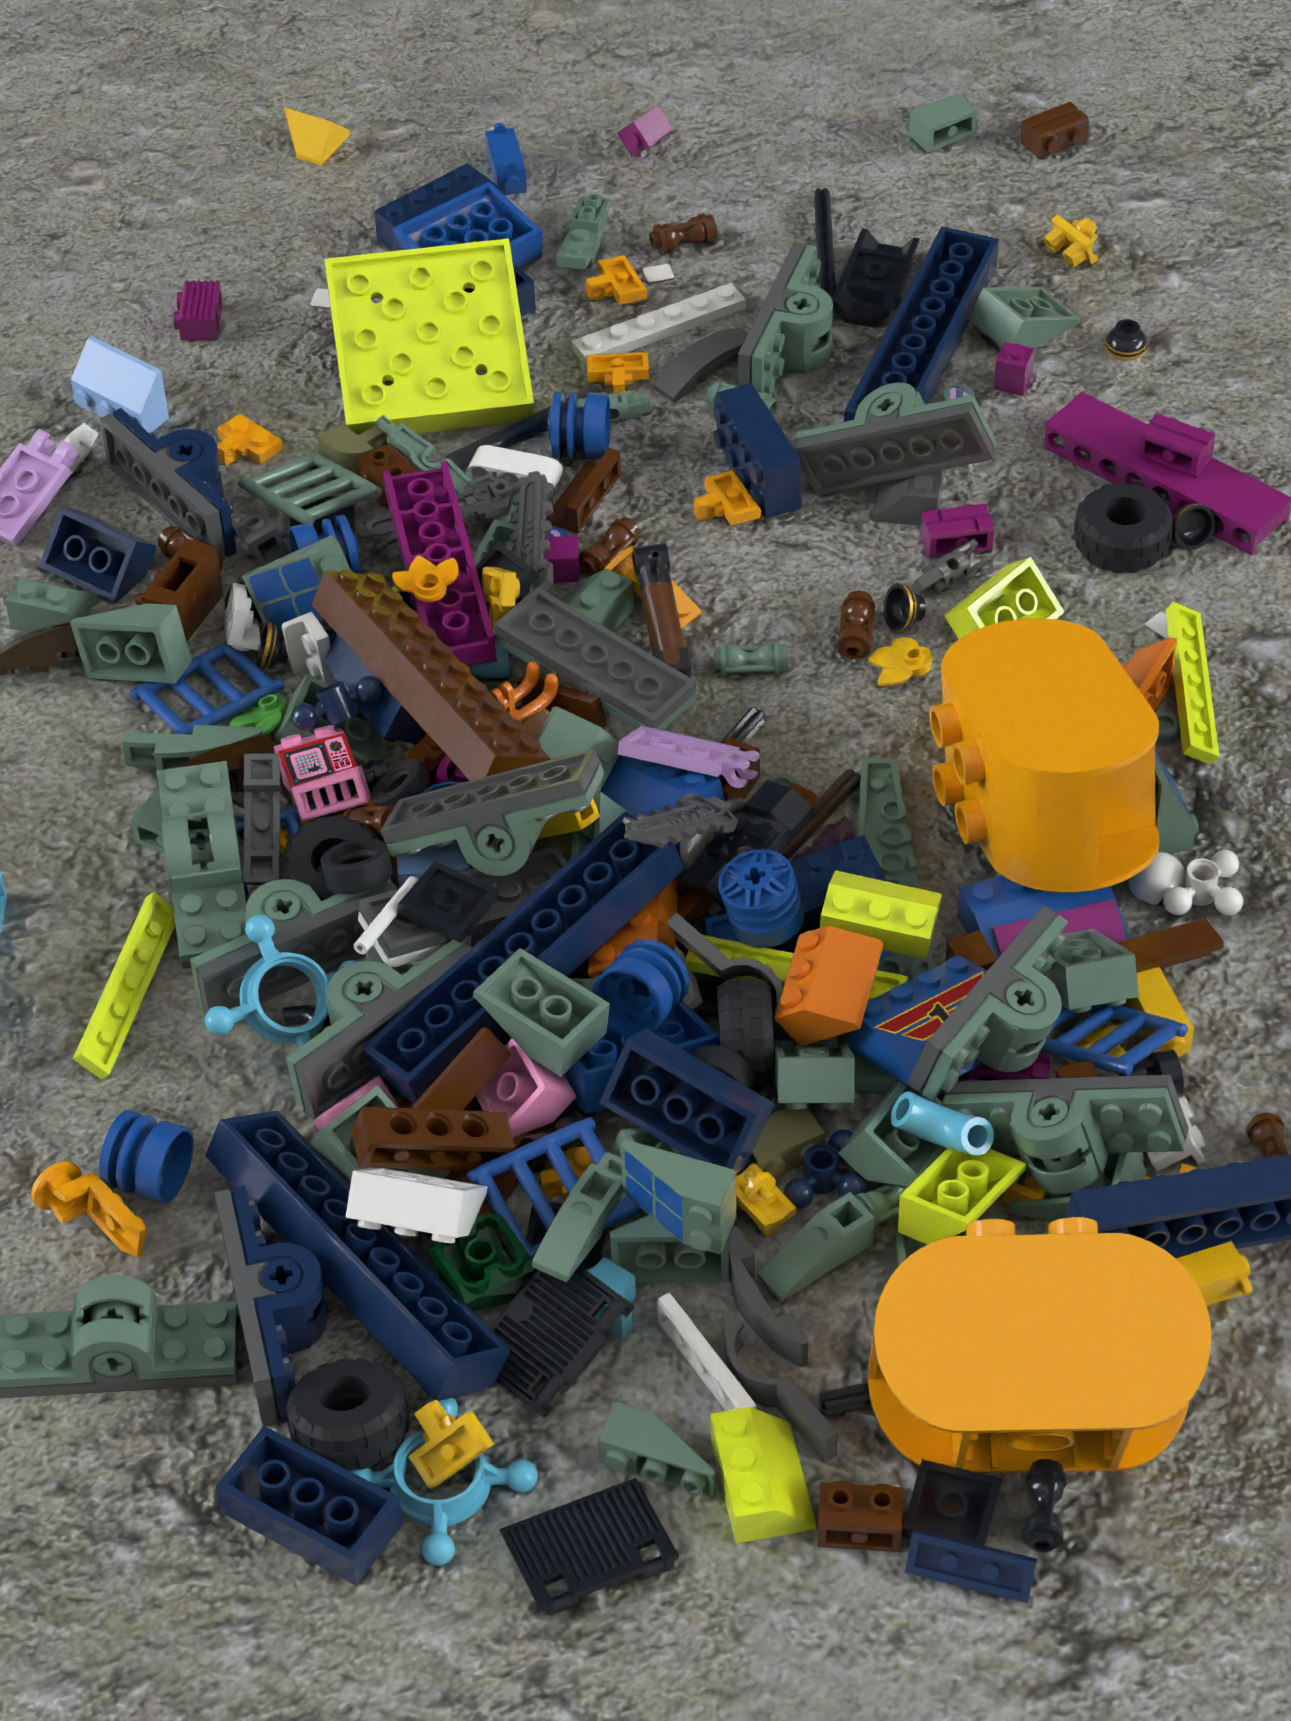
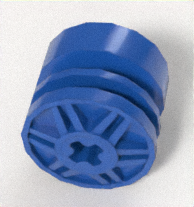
[548,392,610,460]
[289,515,361,574]
[718,849,805,948]
[592,939,689,1037]
[99,1110,194,1204]

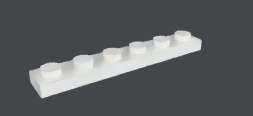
[572,283,746,367]

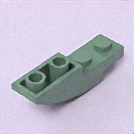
[556,194,610,270]
[122,725,263,770]
[531,1152,626,1282]

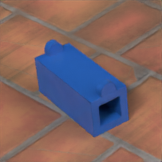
[485,122,527,195]

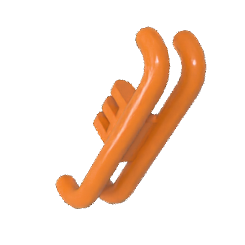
[489,661,559,724]

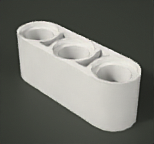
[466,445,563,490]

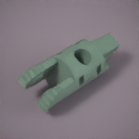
[578,391,651,422]

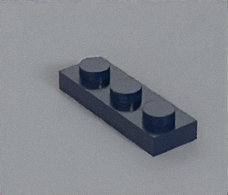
[905,1529,1037,1603]

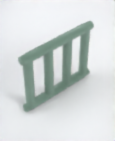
[238,450,382,524]

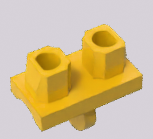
[1044,214,1098,268]
[736,1163,796,1236]

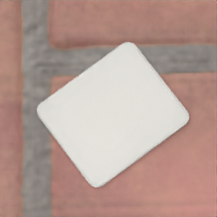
[643,264,674,283]
[310,288,330,308]
[1145,612,1169,638]

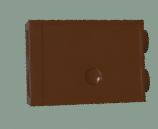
[135,538,224,641]

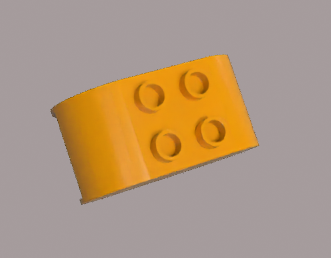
[929,618,1159,892]
[868,1217,1211,1474]

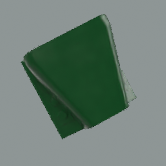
[428,1214,535,1312]

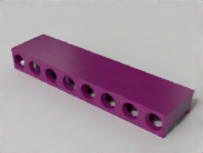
[1044,392,1291,555]
[383,461,497,666]

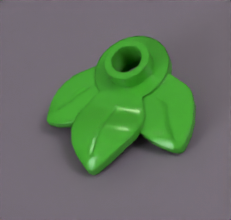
[229,694,288,735]

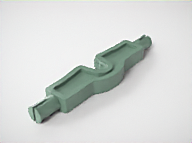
[375,415,473,494]

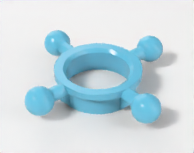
[204,914,358,1048]
[350,1397,538,1566]

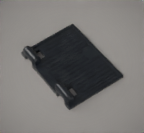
[489,1265,635,1418]
[499,1478,679,1616]

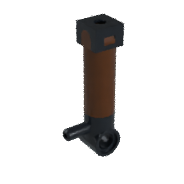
[632,543,691,678]

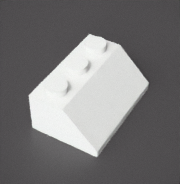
[346,1168,488,1243]

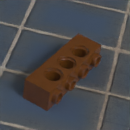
[351,1106,516,1171]

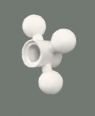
[1163,850,1243,916]

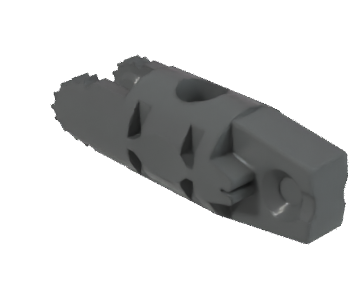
[911,539,990,595]

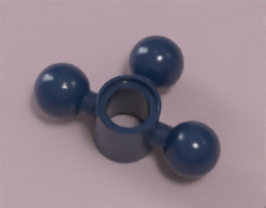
[292,676,383,731]
[784,1129,868,1209]

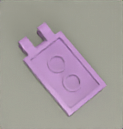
[0,429,80,547]
[617,726,760,788]

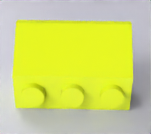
[944,557,1064,639]
[820,870,942,960]
[898,1148,1026,1245]
[710,1407,816,1544]

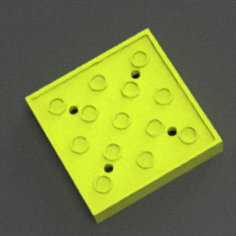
[325,238,534,435]

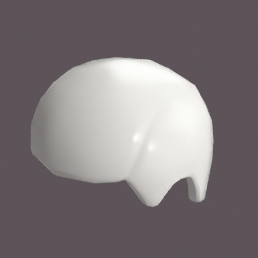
[1128,852,1186,905]

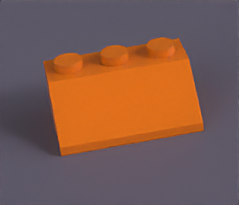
[1122,637,1177,713]
[774,926,884,1046]

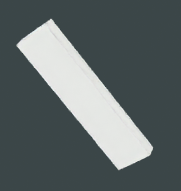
[657,1292,756,1411]

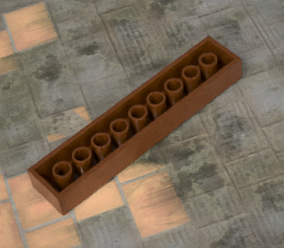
[311,569,551,781]

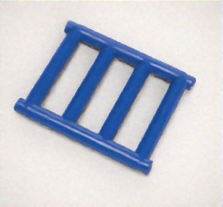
[130,642,284,735]
[1041,1004,1188,1076]
[467,1117,644,1261]

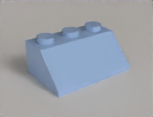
[71,336,169,433]

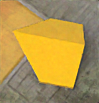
[284,107,350,166]

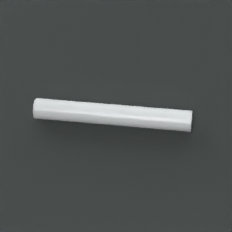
[354,876,418,954]

